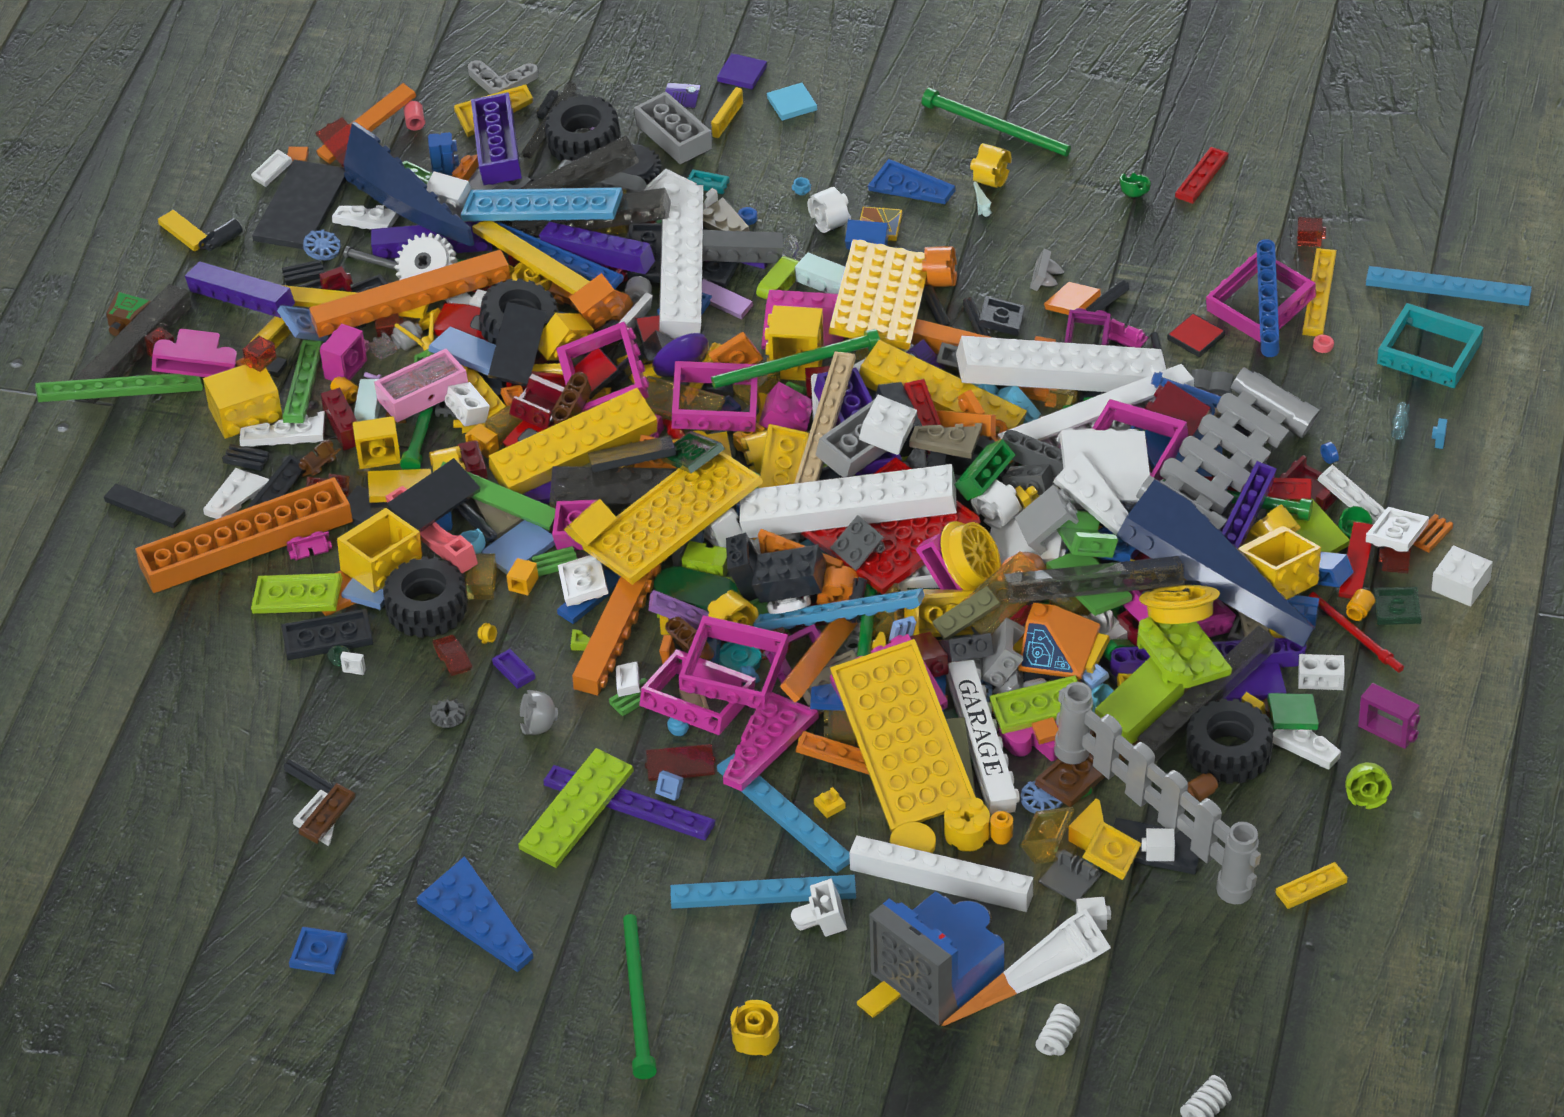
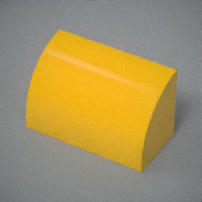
[250,316,292,355]
[564,499,617,546]

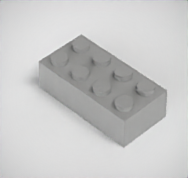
[634,92,712,164]
[815,399,886,478]

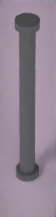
[343,246,399,270]

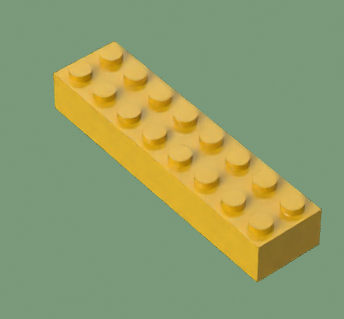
[859,340,1027,434]
[489,388,657,494]

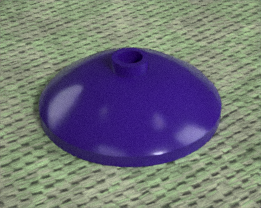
[652,333,709,378]

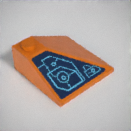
[1018,602,1101,679]

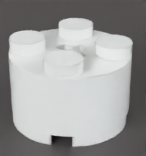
[808,187,851,233]
[971,479,1022,529]

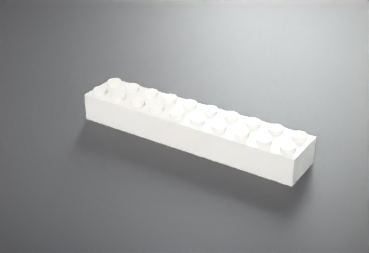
[659,183,703,339]
[956,336,1166,392]
[998,364,1194,469]
[739,464,957,538]

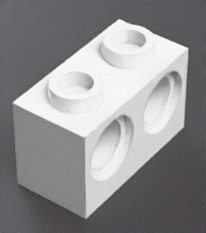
[445,382,490,426]
[1298,654,1344,690]

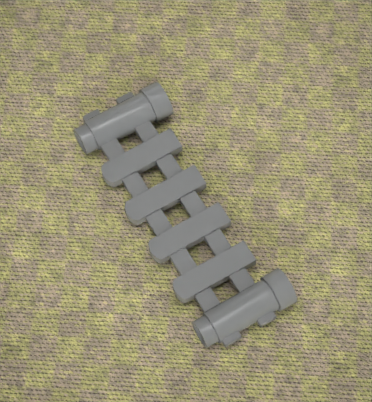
[1136,367,1320,532]
[1054,682,1261,904]

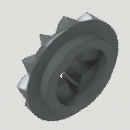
[430,698,466,728]

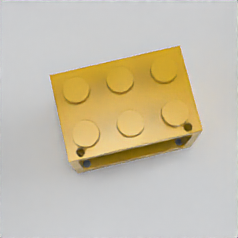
[765,305,824,381]
[203,359,283,439]
[337,508,422,593]
[1238,526,1321,600]

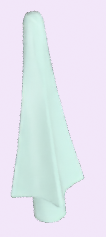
[973,182,992,217]

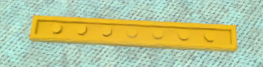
[472,221,590,294]
[282,285,429,319]

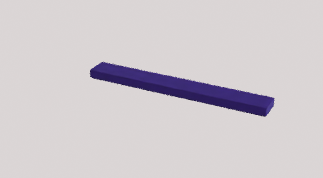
[543,765,715,841]

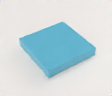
[767,83,817,121]

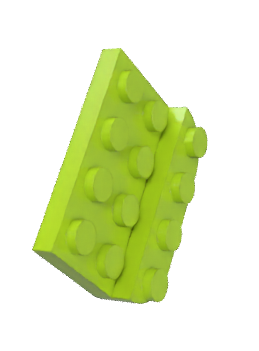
[1137,617,1232,688]

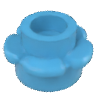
[792,177,811,195]

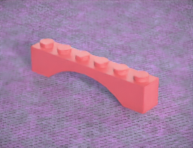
[385,485,478,574]

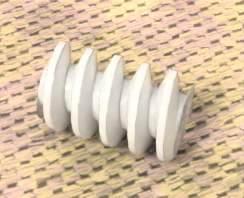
[1036,1003,1080,1056]
[1180,1075,1232,1117]

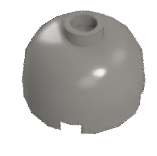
[520,690,558,735]

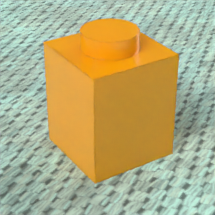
[507,558,538,595]

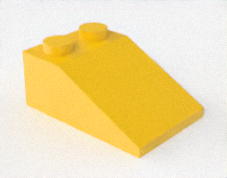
[904,589,975,637]

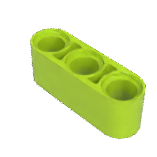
[756,256,800,300]

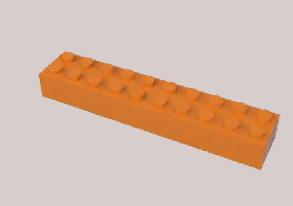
[135,477,353,593]

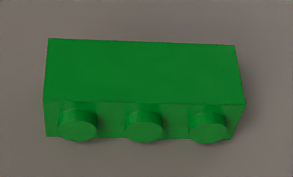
[954,439,1015,501]

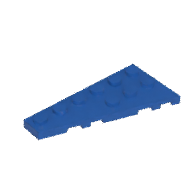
[417,856,533,972]

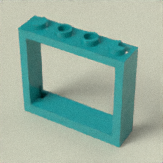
[1377,303,1484,388]

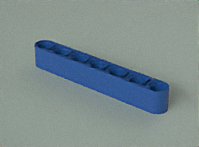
[1257,239,1280,357]

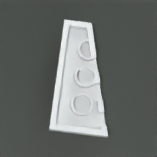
[240,411,325,447]
[1053,451,1129,535]

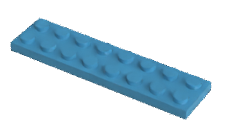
[461,188,623,222]

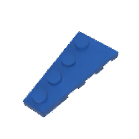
[868,159,956,204]

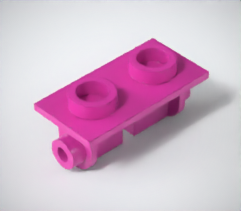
[1109,319,1148,348]
[287,531,332,560]

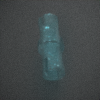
[1391,402,1410,439]

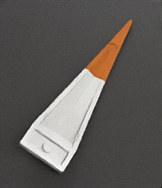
[942,908,1111,1026]

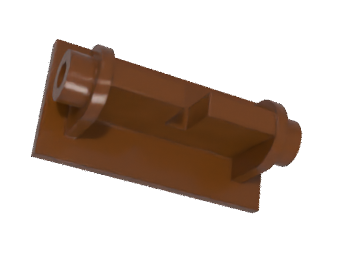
[299,439,341,476]

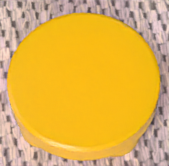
[890,822,936,853]

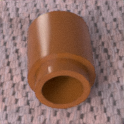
[1187,773,1218,802]

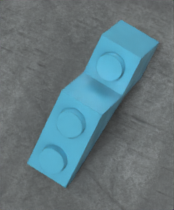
[971,383,1041,424]

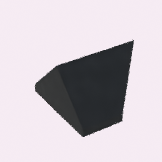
[639,330,674,365]

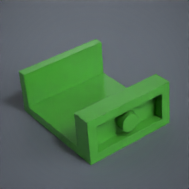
[1057,511,1118,558]

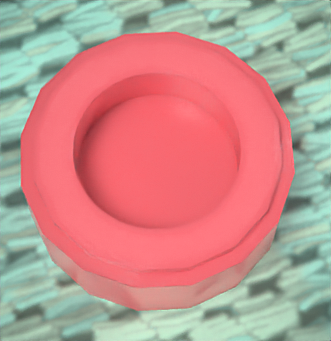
[1313,335,1334,353]

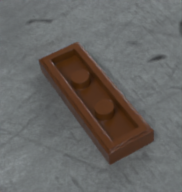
[299,783,356,844]

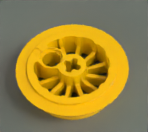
[941,521,1001,593]
[1139,585,1220,624]

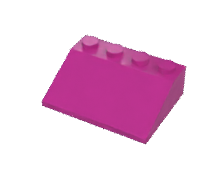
[761,290,846,349]

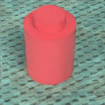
[404,101,425,131]

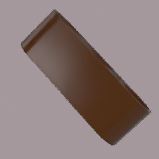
[552,372,592,425]
[665,617,714,661]

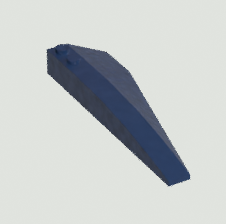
[344,122,474,246]
[1116,479,1315,647]

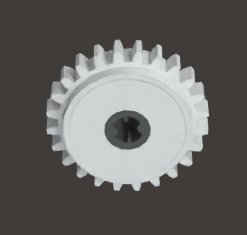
[394,233,458,280]

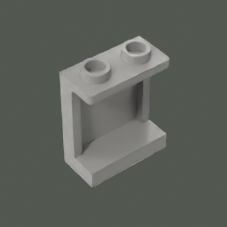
[1015,485,1079,554]
[981,618,1025,688]

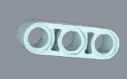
[354,379,380,422]

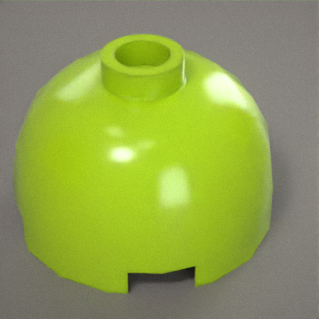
[1345,762,1392,809]

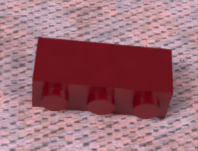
[320,387,357,450]

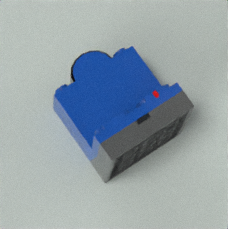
[869,891,1004,1025]

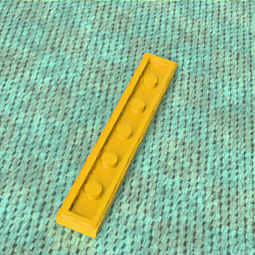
[1302,248,1337,336]

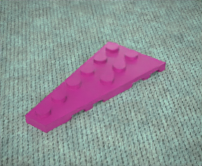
[723,692,819,791]

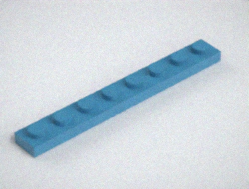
[1366,266,1532,306]
[754,588,925,631]
[717,754,850,873]
[670,875,856,909]

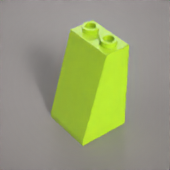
[1095,657,1185,744]

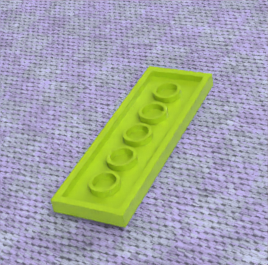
[518,748,634,868]

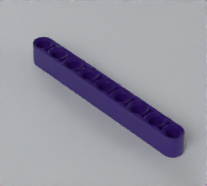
[1110,638,1307,676]

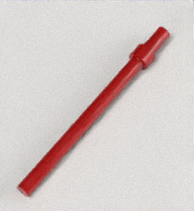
[1308,592,1404,673]

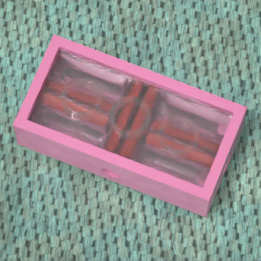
[374,349,468,422]

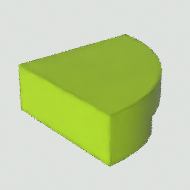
[571,629,590,651]

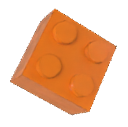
[569,273,625,330]

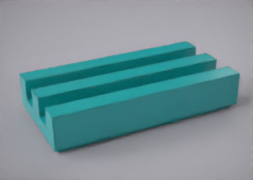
[688,169,730,194]

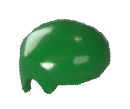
[1119,172,1151,198]
[1338,506,1373,540]

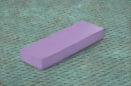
[702,279,753,319]

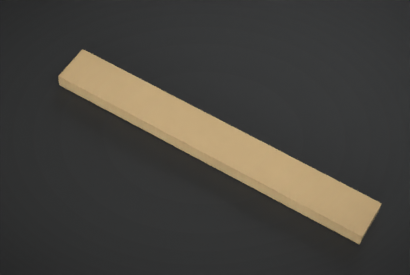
[794,351,856,484]

